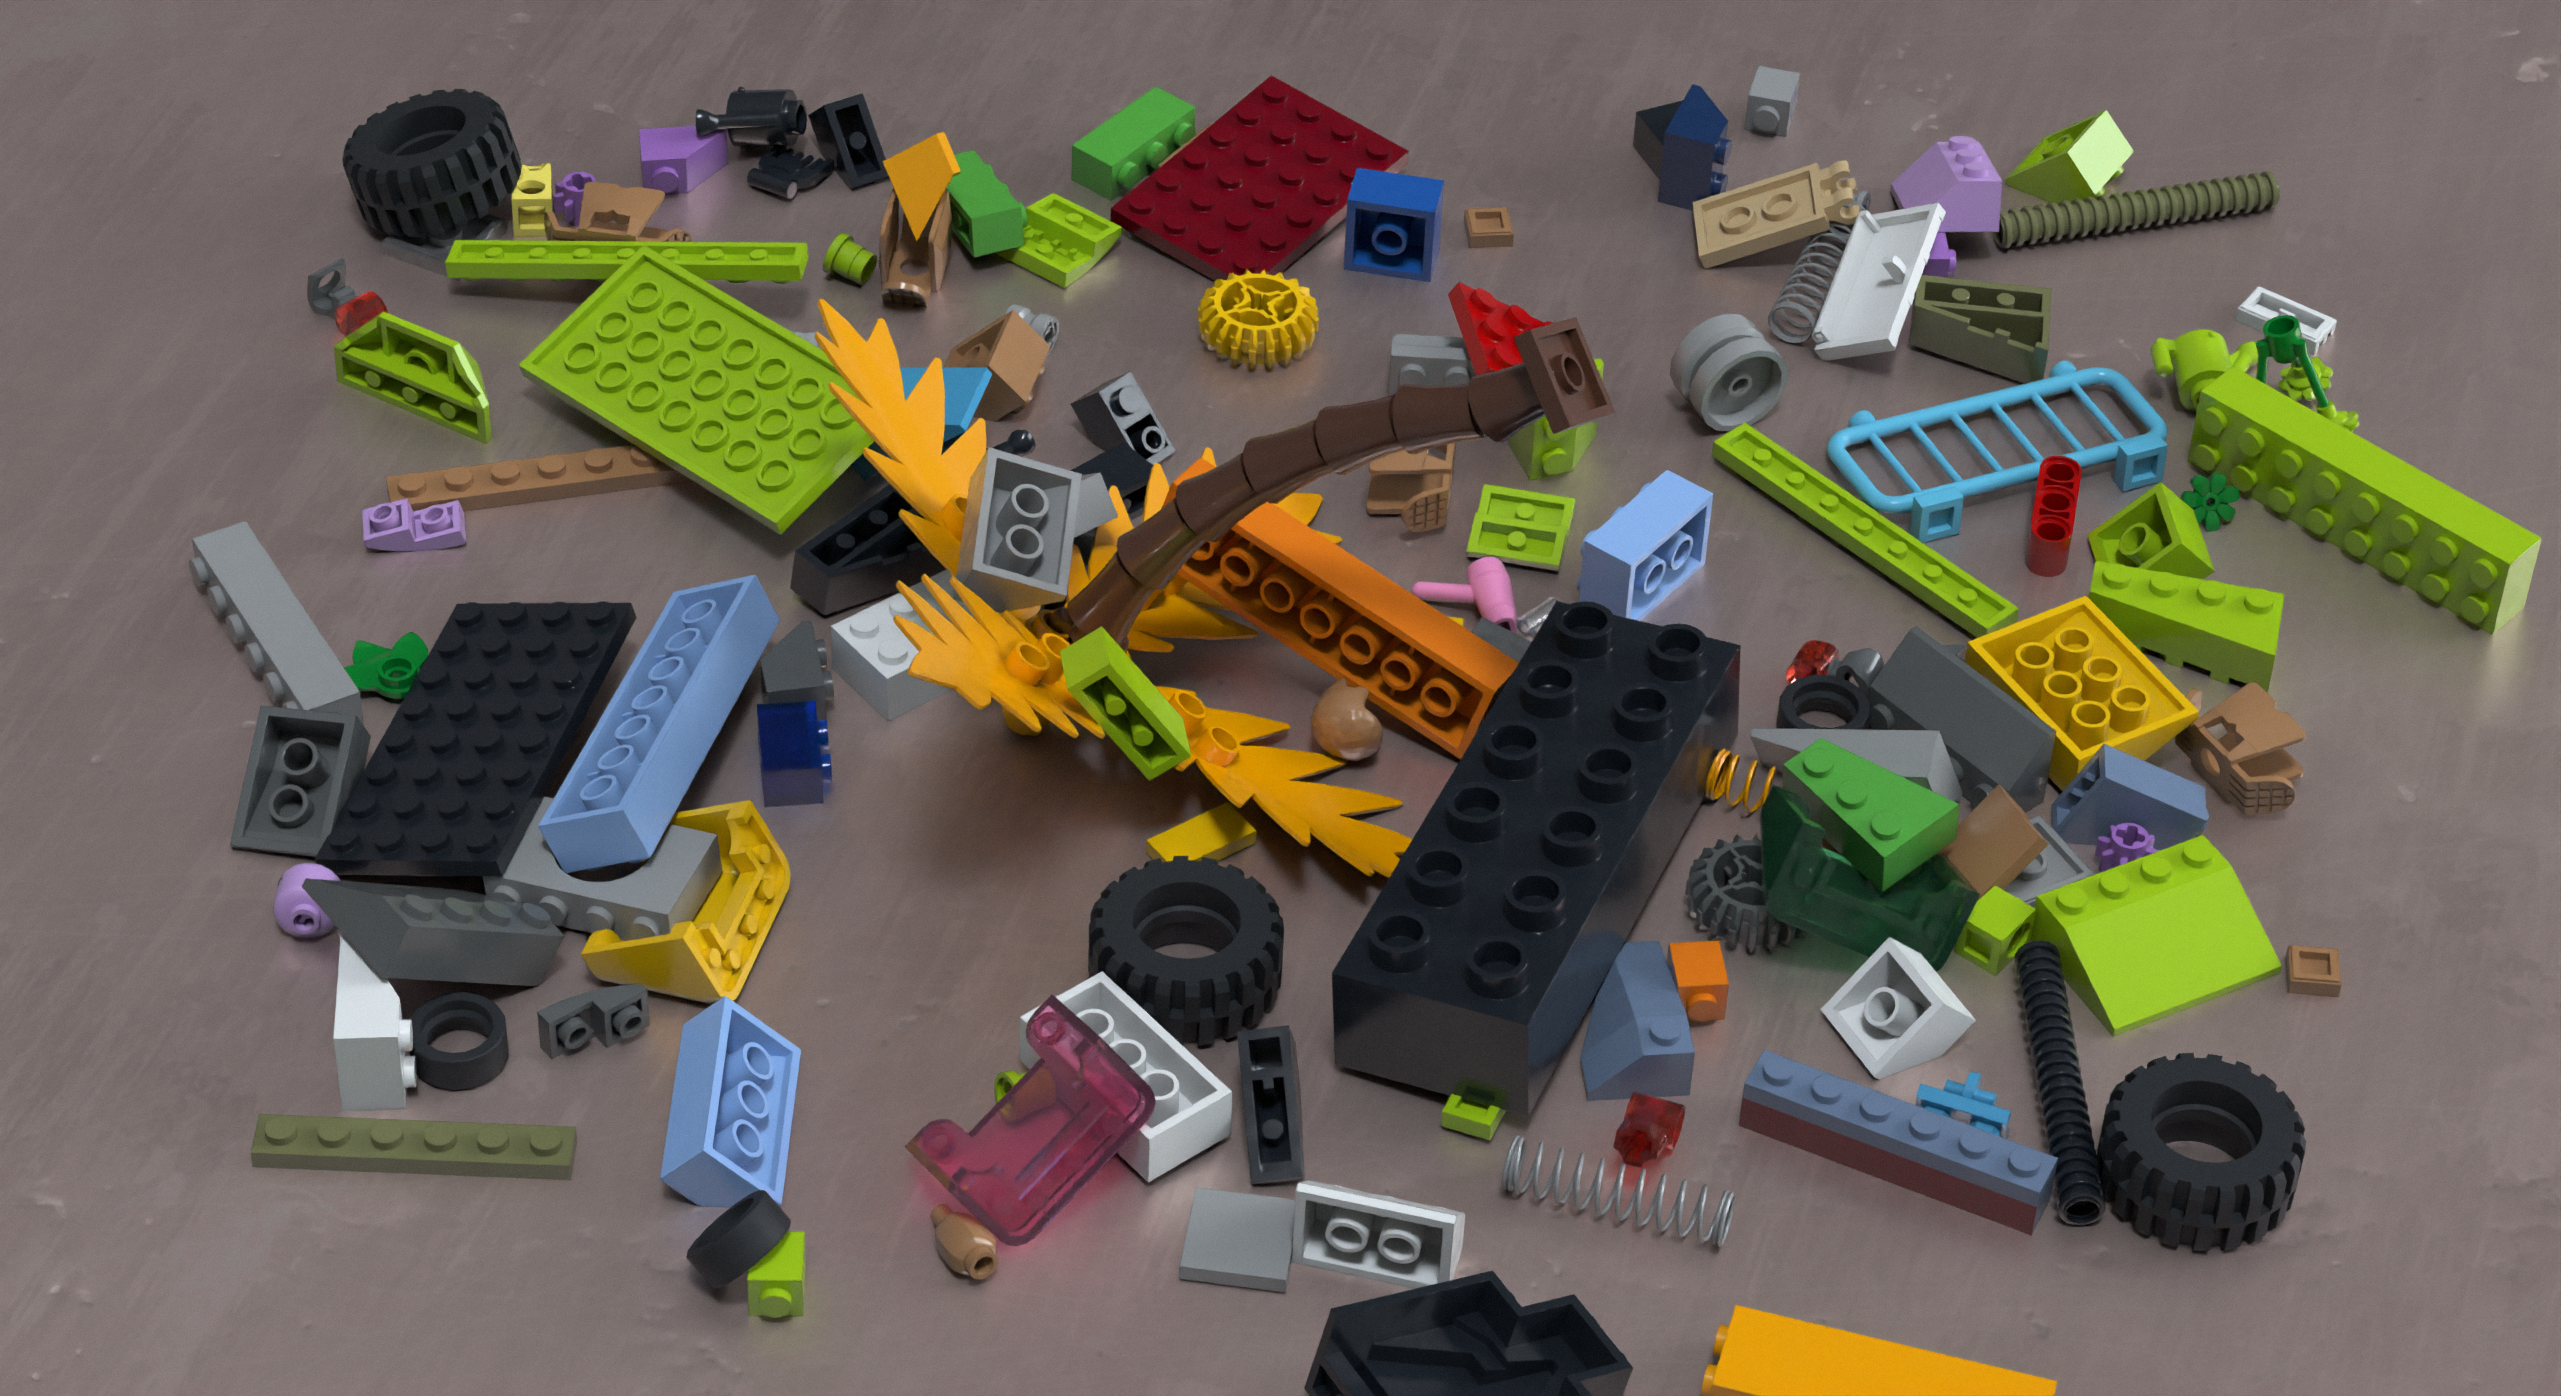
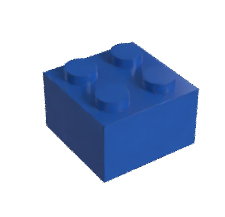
[1344,168,1444,282]

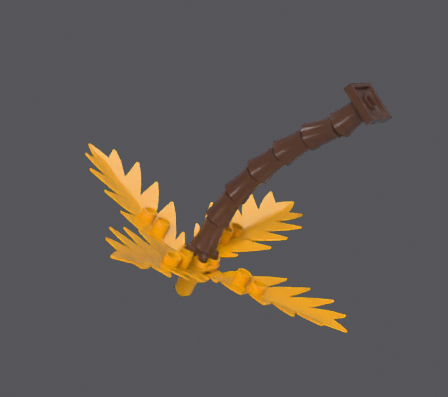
[814,298,1616,878]

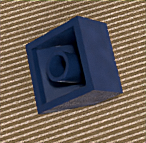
[1658,84,1732,211]

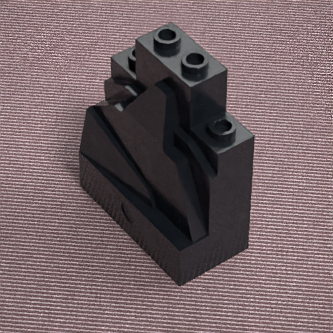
[1304,1271,1633,1396]

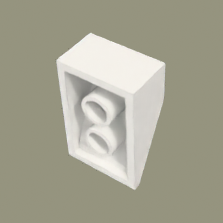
[333,932,417,1111]

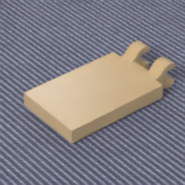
[1692,160,1860,269]

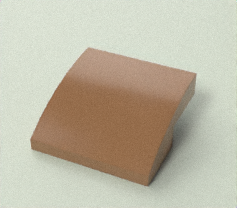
[1931,785,2049,908]

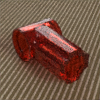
[1613,1092,1686,1168]

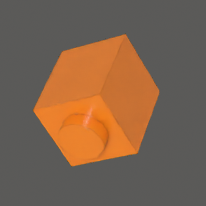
[1667,940,1729,1022]

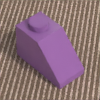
[639,126,728,194]

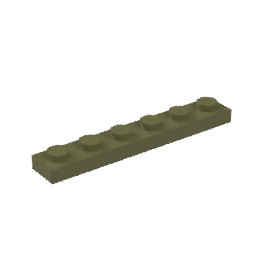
[251,1114,577,1180]

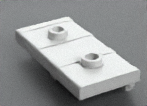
[1812,203,1946,361]

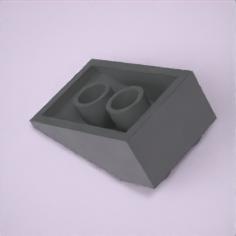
[230,705,371,857]

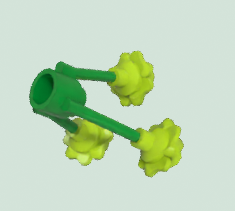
[2256,315,2359,433]

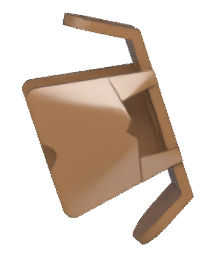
[544,182,692,242]
[878,187,952,307]
[1366,443,1457,532]
[2175,682,2306,815]

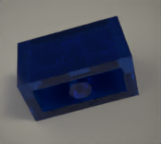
[757,701,832,808]

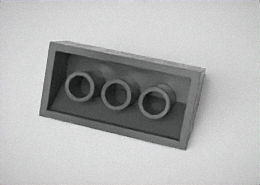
[1868,626,2056,813]

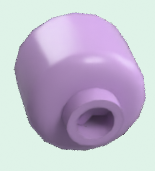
[273,863,340,939]

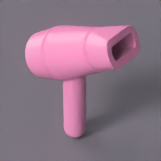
[1411,557,1517,634]

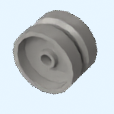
[1670,313,1788,431]

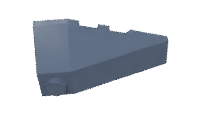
[1580,941,1695,1101]

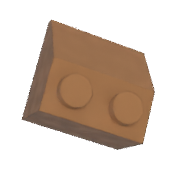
[944,310,1051,421]

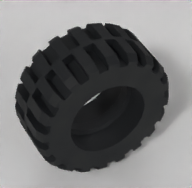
[342,89,522,237]
[1088,856,1284,1046]
[2097,1053,2306,1252]

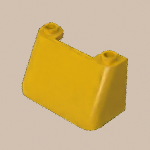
[580,800,790,1004]

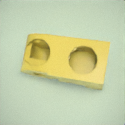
[511,163,553,237]

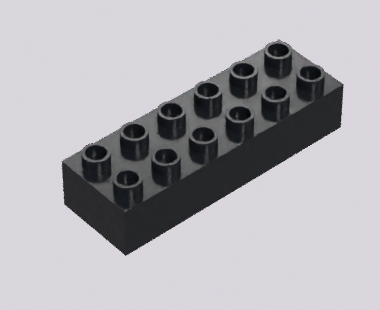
[1332,601,1741,1117]

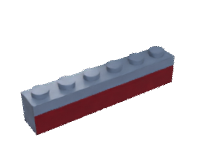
[1739,1049,2058,1236]

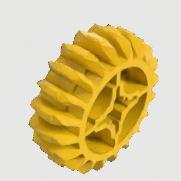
[1198,269,1319,369]

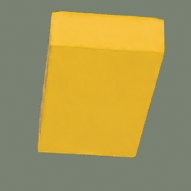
[1146,802,1256,862]

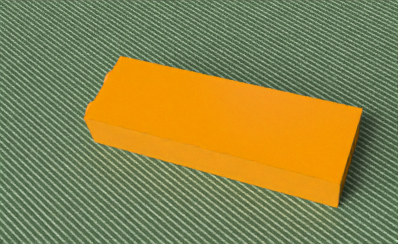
[1701,1305,2057,1396]

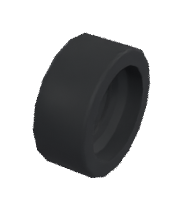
[1776,674,1870,730]
[410,992,509,1090]
[686,1190,791,1288]

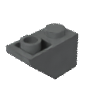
[760,621,834,728]

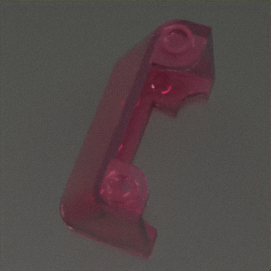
[905,994,1155,1246]

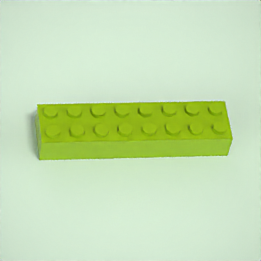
[2187,366,2542,635]

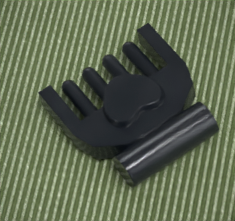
[747,146,834,199]

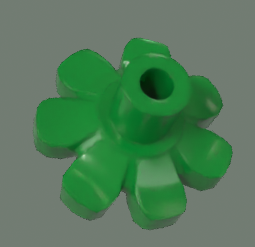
[2180,472,2240,532]

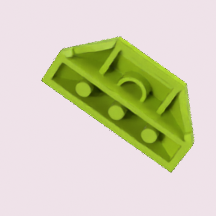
[333,311,492,444]

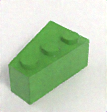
[1782,738,1960,892]

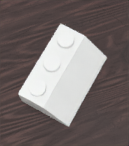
[1292,1180,1465,1289]

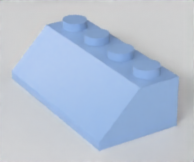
[660,996,801,1208]

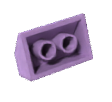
[1891,136,2002,232]

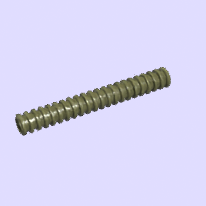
[1993,171,2280,249]

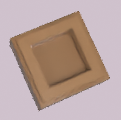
[1464,207,1514,248]
[2285,945,2341,997]

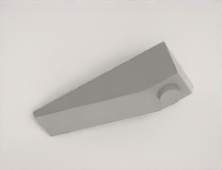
[1750,728,1962,802]

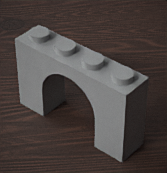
[483,797,722,941]

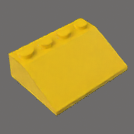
[1965,595,2199,792]

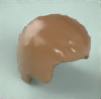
[1310,678,1383,761]

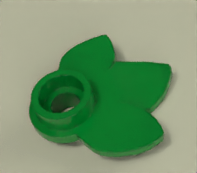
[344,632,428,699]

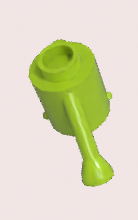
[2150,329,2258,413]

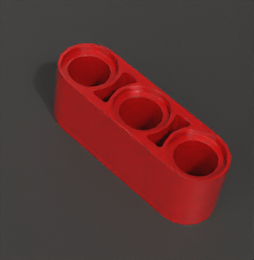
[2025,455,2082,577]

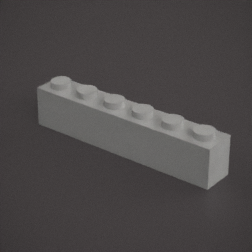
[189,521,364,726]

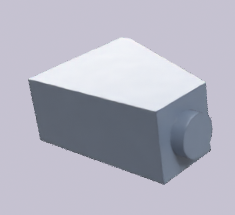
[2051,744,2209,850]

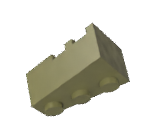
[1909,275,2052,384]

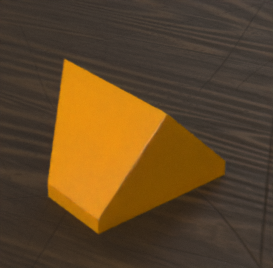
[882,132,961,241]

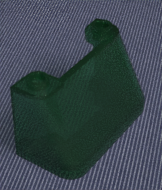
[1760,785,1980,972]

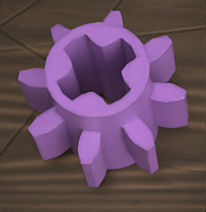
[552,172,596,227]
[2095,823,2158,872]

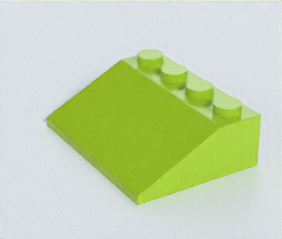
[2031,835,2282,1037]

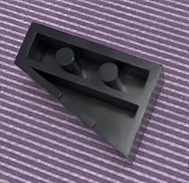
[790,484,946,615]

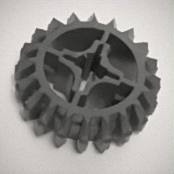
[1685,833,1822,953]

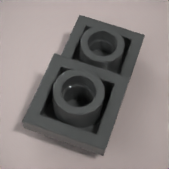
[537,984,649,1059]

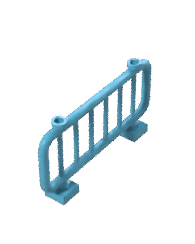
[1827,361,2168,543]

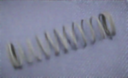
[1768,201,1866,344]
[1501,1135,1736,1247]

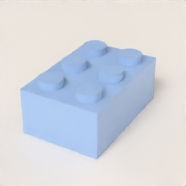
[1577,470,1713,621]

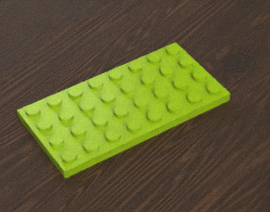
[518,245,874,535]

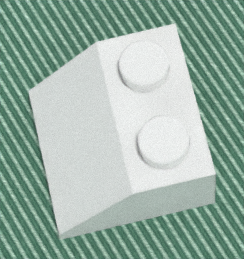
[1820,937,1976,1080]

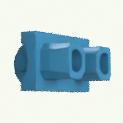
[1916,1071,2011,1139]

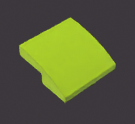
[995,193,1122,288]
[1466,484,1575,571]

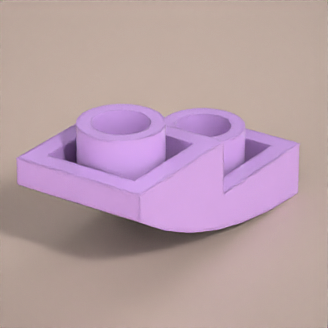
[362,498,466,551]

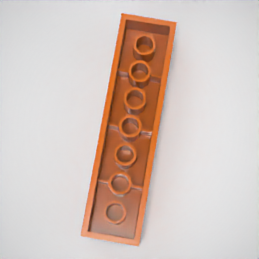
[1161,457,1519,759]

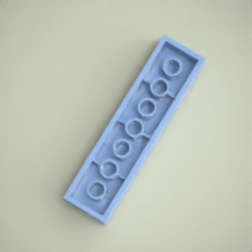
[538,574,780,873]

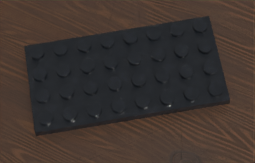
[314,601,637,877]

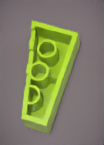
[2089,561,2285,693]

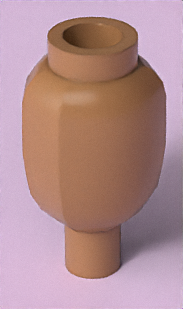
[930,1204,998,1279]

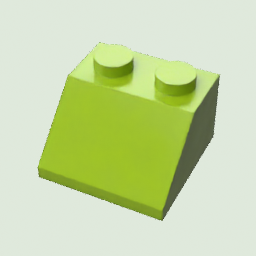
[2005,110,2134,204]
[1509,358,1604,480]
[2087,482,2215,580]

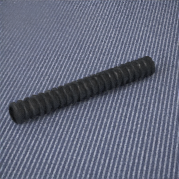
[2015,940,2106,1225]

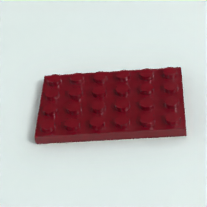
[1110,75,1409,281]

